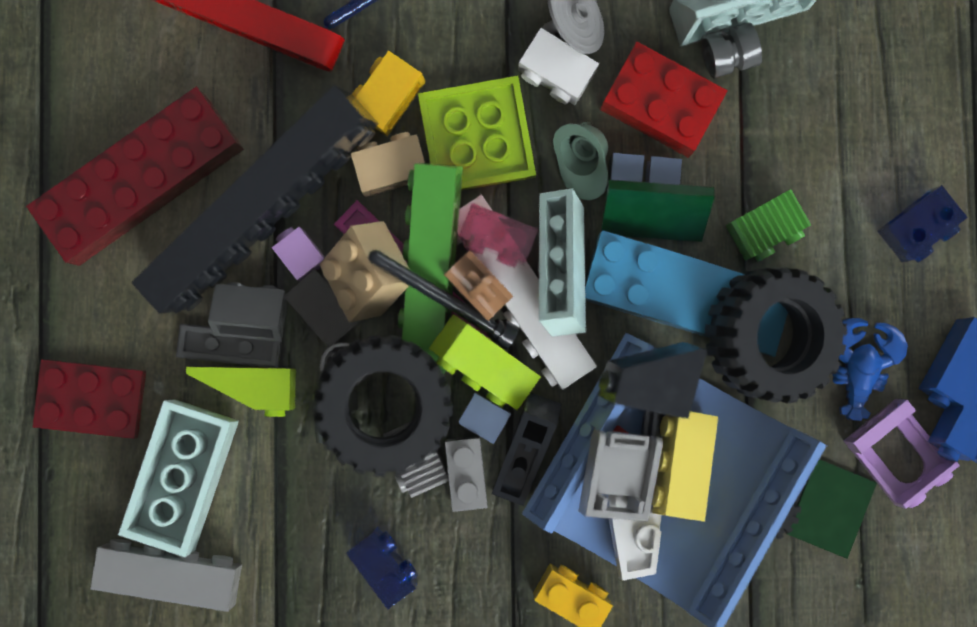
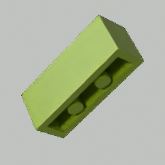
[429,314,541,410]

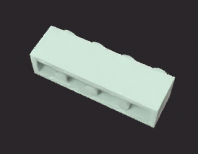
[539,188,586,336]

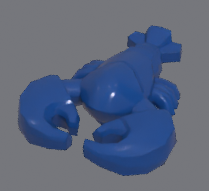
[832,318,908,421]

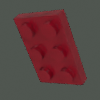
[33,359,146,439]

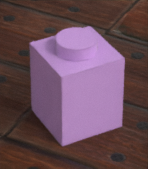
[272,227,325,282]

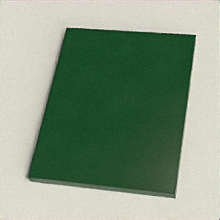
[786,459,877,559]

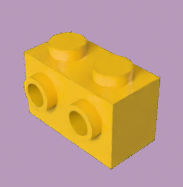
[352,50,426,137]
[533,563,613,627]

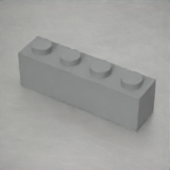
[90,539,242,612]

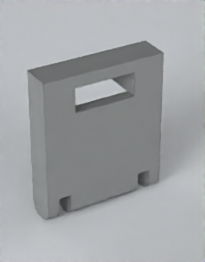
[578,430,663,521]

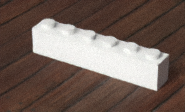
[457,194,597,390]

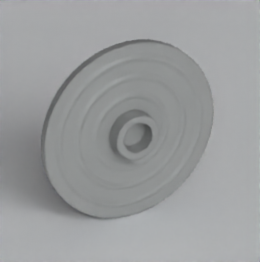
[543,0,604,54]

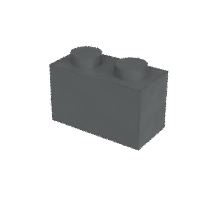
[208,282,288,342]

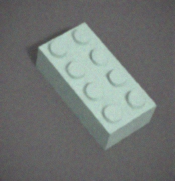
[118,399,239,557]

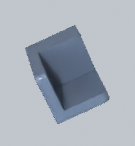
[459,392,511,444]

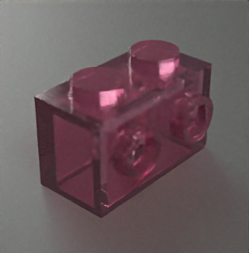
[459,203,538,268]

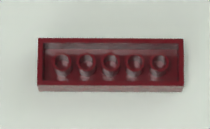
[26,86,244,266]

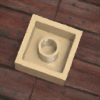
[319,221,409,323]

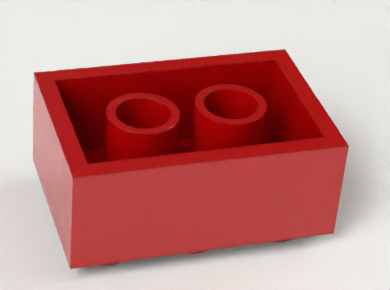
[600,41,728,158]

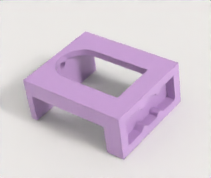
[843,399,960,509]

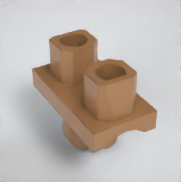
[444,250,514,321]

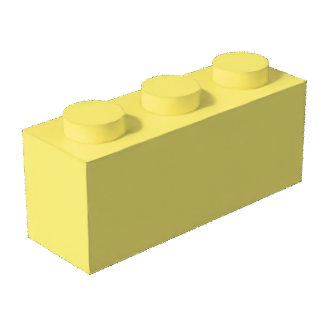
[652,411,718,522]

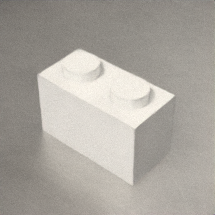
[518,28,599,105]

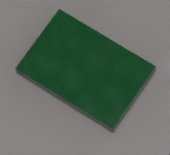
[601,180,715,242]

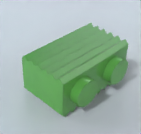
[726,189,811,262]

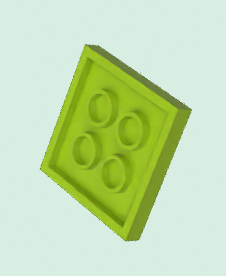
[418,76,536,191]

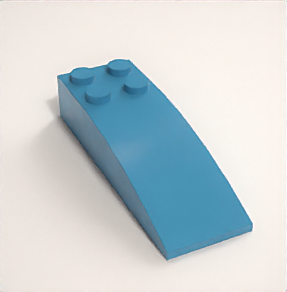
[585,231,788,357]

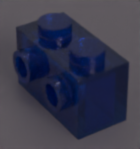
[877,185,968,263]
[346,527,418,610]

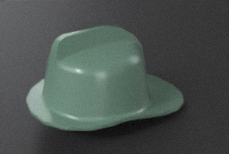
[553,121,608,200]

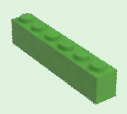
[398,163,463,373]

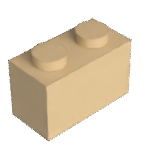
[351,132,425,197]

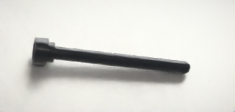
[368,250,518,350]

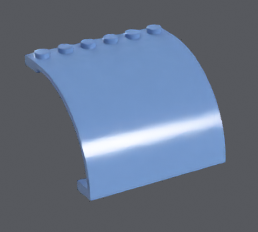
[522,333,826,627]

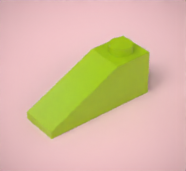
[186,367,296,417]

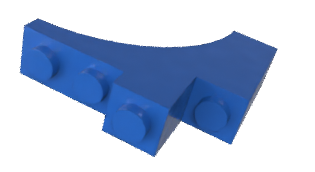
[919,317,977,463]

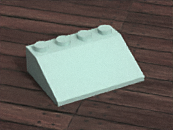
[669,0,817,47]

